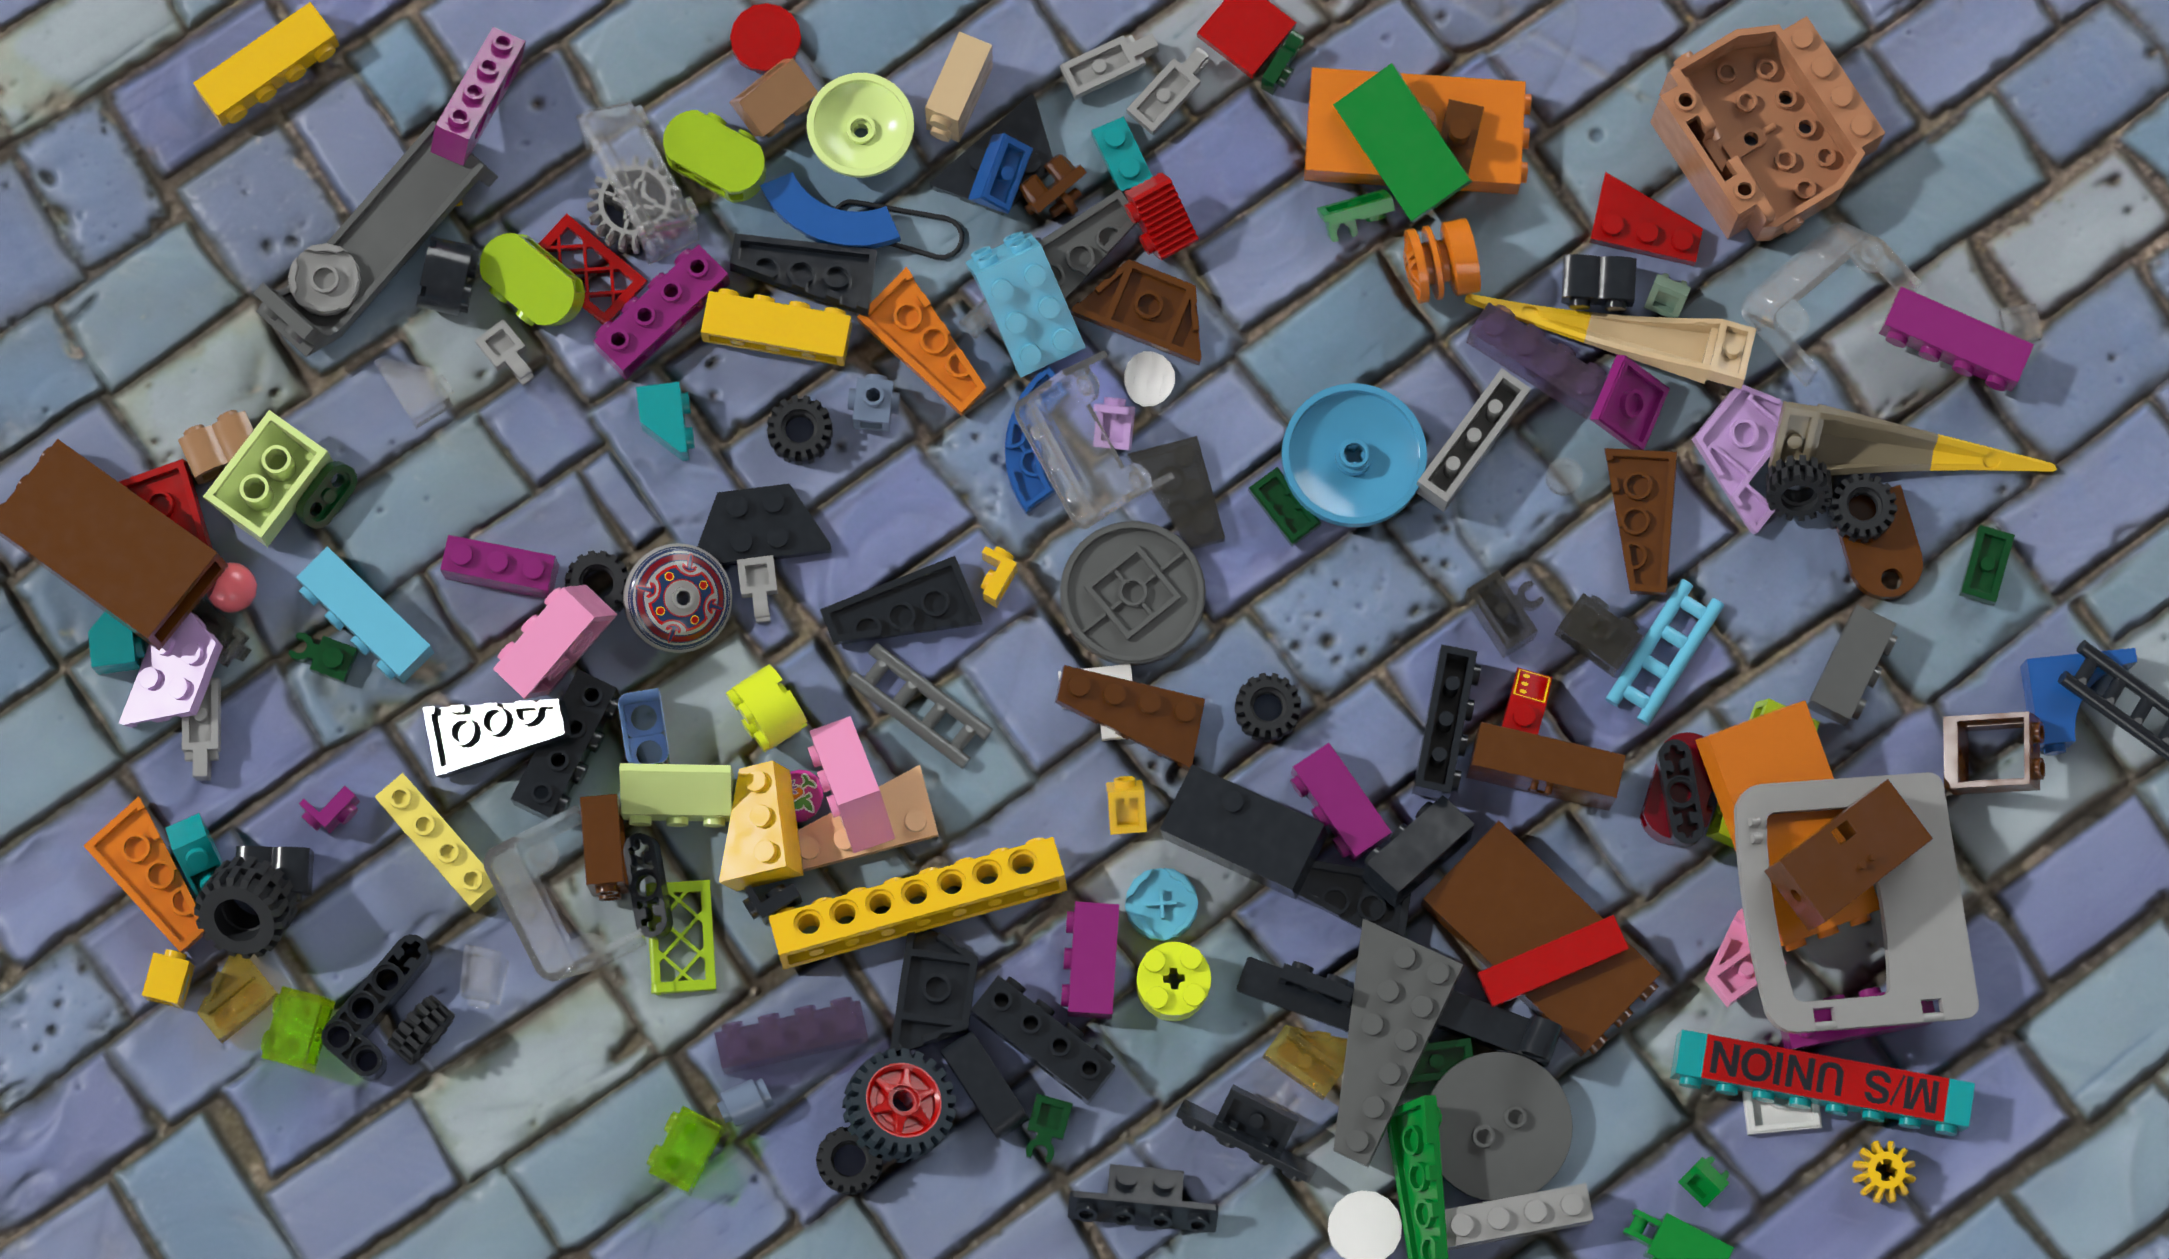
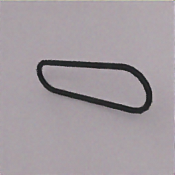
[835,199,965,260]

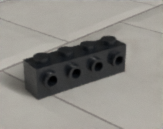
[1412,644,1482,799]
[511,669,620,824]
[971,975,1115,1105]

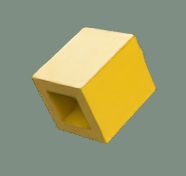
[142,949,195,1009]

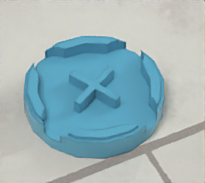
[1125,868,1198,942]

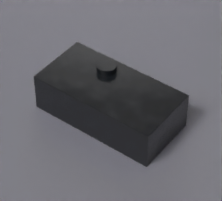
[1160,764,1328,900]

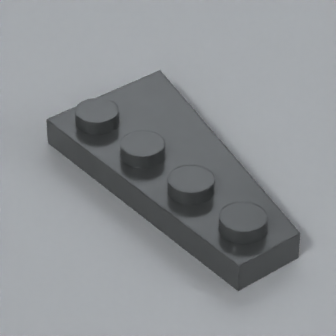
[1038,189,1138,300]

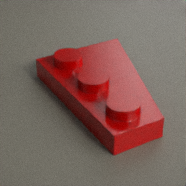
[1589,172,1703,266]
[118,459,212,548]

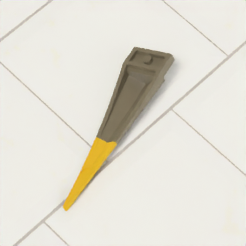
[1768,401,2057,476]

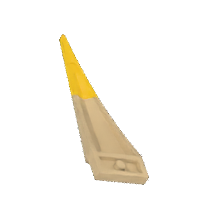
[1465,294,1757,389]

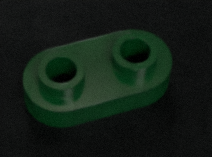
[296,461,357,529]

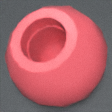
[207,562,257,613]

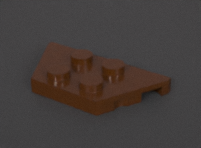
[1071,259,1202,366]

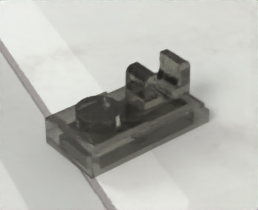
[191,598,252,667]

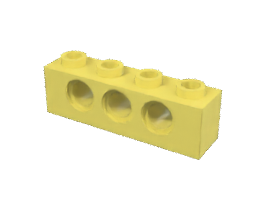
[375,773,503,913]

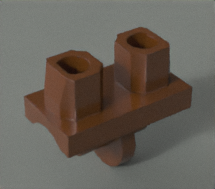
[1019,154,1087,218]

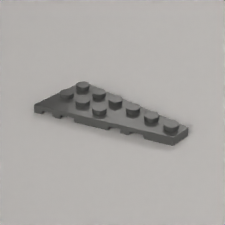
[1333,919,1464,1168]

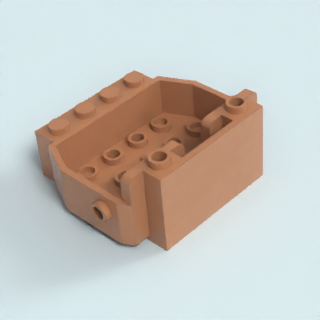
[1650,16,1885,241]

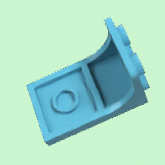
[965,231,1086,378]

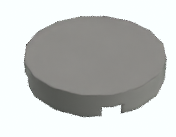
[288,243,362,316]

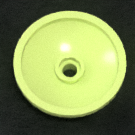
[807,73,914,178]

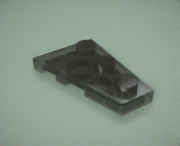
[1127,436,1225,550]

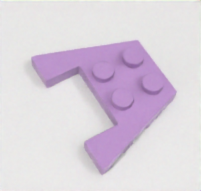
[1692,385,1783,535]

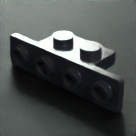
[1236,957,1354,1032]
[1176,1084,1317,1183]
[1068,1164,1219,1233]

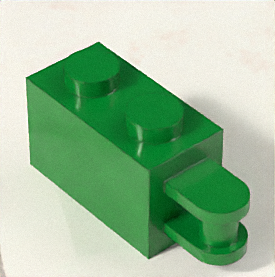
[1622,1209,1734,1259]

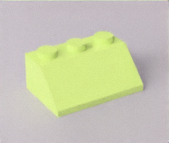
[203,410,333,548]
[619,763,735,828]

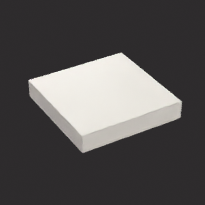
[1742,1091,1822,1135]

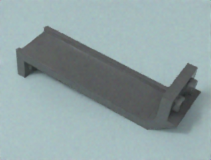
[253,121,498,357]

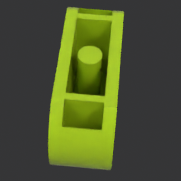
[663,110,766,203]
[479,233,585,326]

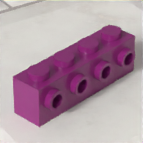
[593,244,730,380]
[1879,286,2034,391]
[1780,987,1935,1051]

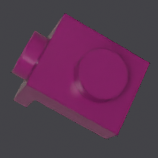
[299,786,360,833]

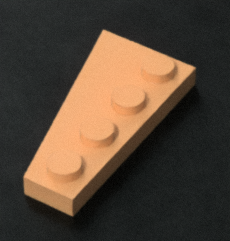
[798,765,939,872]

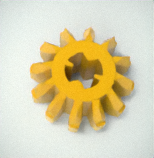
[1852,1141,1916,1204]

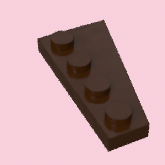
[1604,448,1677,596]
[1055,665,1205,771]

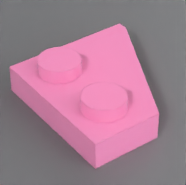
[1705,908,1787,1008]

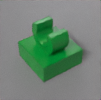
[1678,1156,1729,1208]

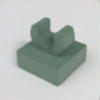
[1644,273,1691,318]

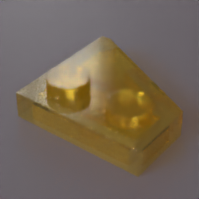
[197,954,281,1044]
[1262,1025,1347,1100]

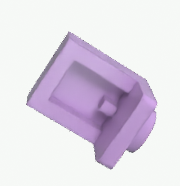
[1093,397,1135,450]

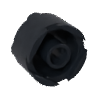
[416,236,480,316]

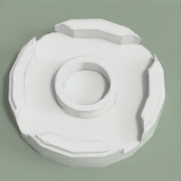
[1328,1190,1402,1259]

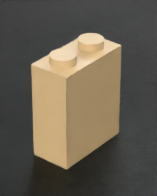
[925,31,993,142]

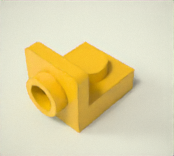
[981,546,1018,608]
[1106,776,1147,835]

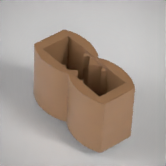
[178,410,254,485]

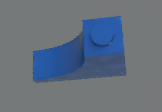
[2020,648,2137,756]

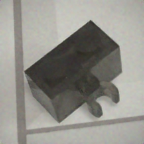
[1464,570,1544,659]
[1554,593,1642,677]

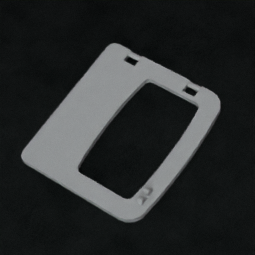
[1734,772,1979,1034]

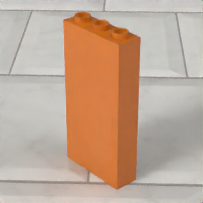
[1304,67,1532,195]
[1695,700,1880,952]

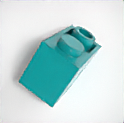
[636,382,695,461]
[88,612,146,675]
[165,813,223,897]

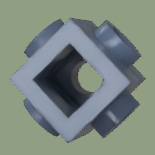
[848,374,900,432]

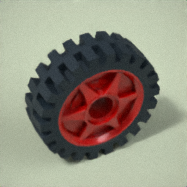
[842,1048,957,1163]

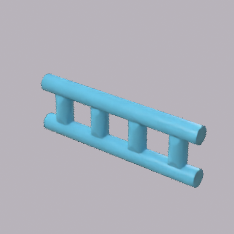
[1605,579,1724,726]

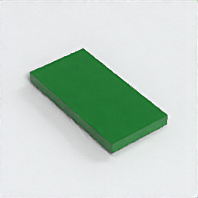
[1333,63,1473,223]

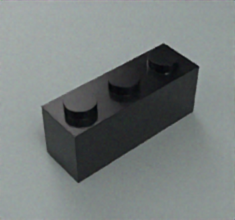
[1363,795,1475,908]

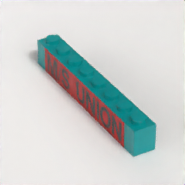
[1670,1029,1975,1136]

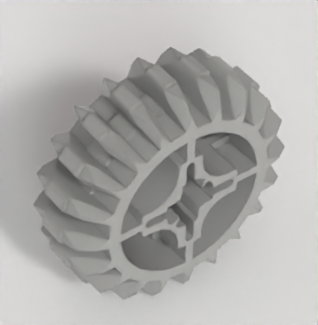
[586,157,684,254]

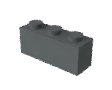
[1807,604,1898,726]

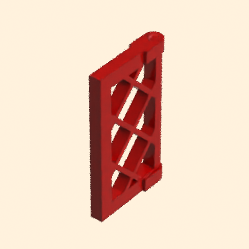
[538,213,648,325]

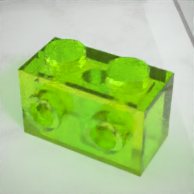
[261,986,335,1073]
[646,1106,725,1196]

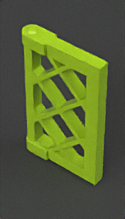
[645,880,717,995]

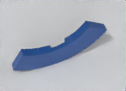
[760,172,901,249]
[1005,365,1070,514]

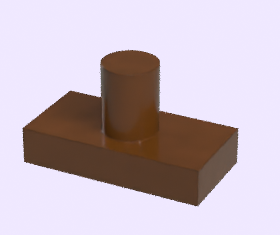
[1441,99,1484,174]

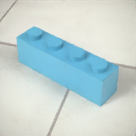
[296,546,434,684]

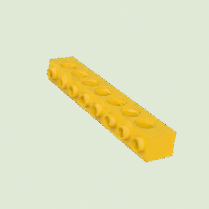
[768,837,1068,970]

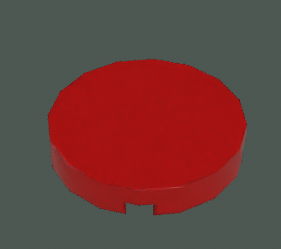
[730,3,802,75]

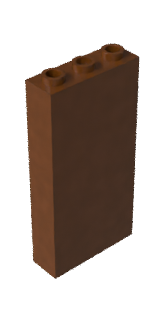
[0,439,229,651]
[1421,821,1661,1057]

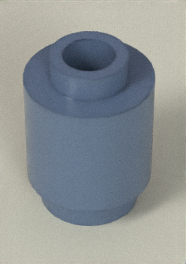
[716,1078,775,1127]

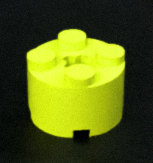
[725,664,808,752]
[1136,942,1211,1021]

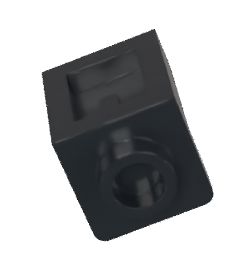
[742,883,803,925]

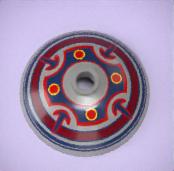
[623,543,732,653]

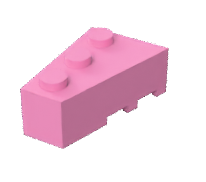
[807,716,895,853]

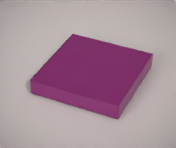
[1589,355,1670,450]

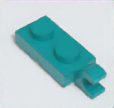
[1091,116,1153,195]

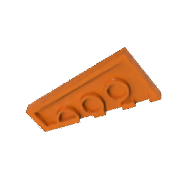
[857,266,986,416]
[83,796,205,953]

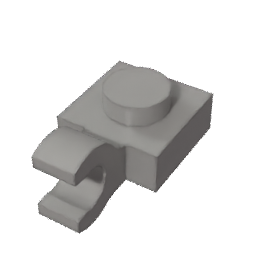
[475,319,534,386]
[737,555,778,624]

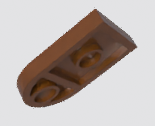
[1836,485,1923,600]

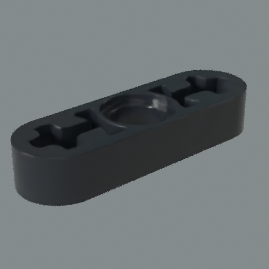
[1656,739,1705,847]
[623,833,673,940]

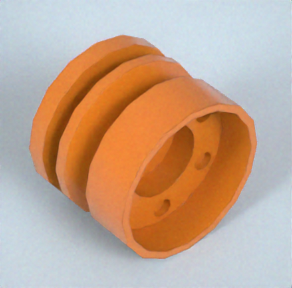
[1403,218,1481,304]

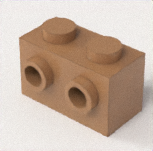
[729,58,818,138]

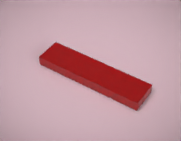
[1477,915,1629,1008]

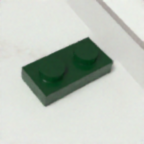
[1959,525,2015,606]
[1409,1038,1473,1083]

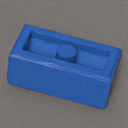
[968,133,1033,214]

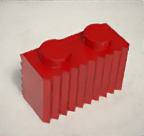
[1124,173,1199,261]

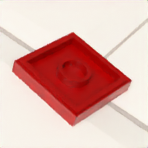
[1197,0,1297,79]

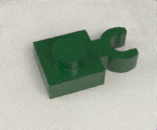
[1261,30,1305,95]
[288,632,359,684]
[1026,1094,1073,1164]

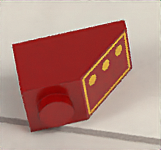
[1501,667,1553,735]

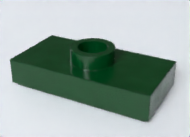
[1248,467,1321,547]

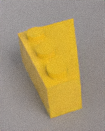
[719,760,804,891]

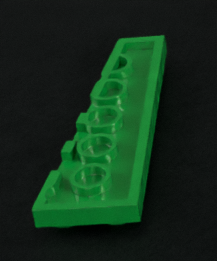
[1387,1095,1448,1259]

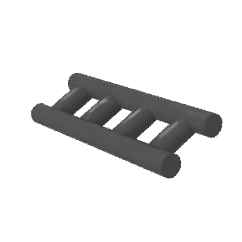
[846,643,993,769]

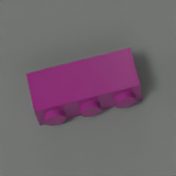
[440,535,559,599]
[1290,743,1392,863]
[1061,901,1119,1019]

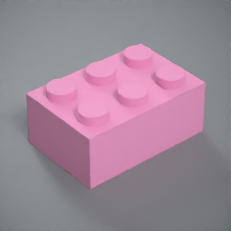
[493,585,618,699]

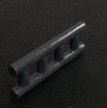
[2058,640,2169,762]

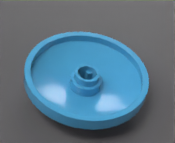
[1281,383,1427,527]

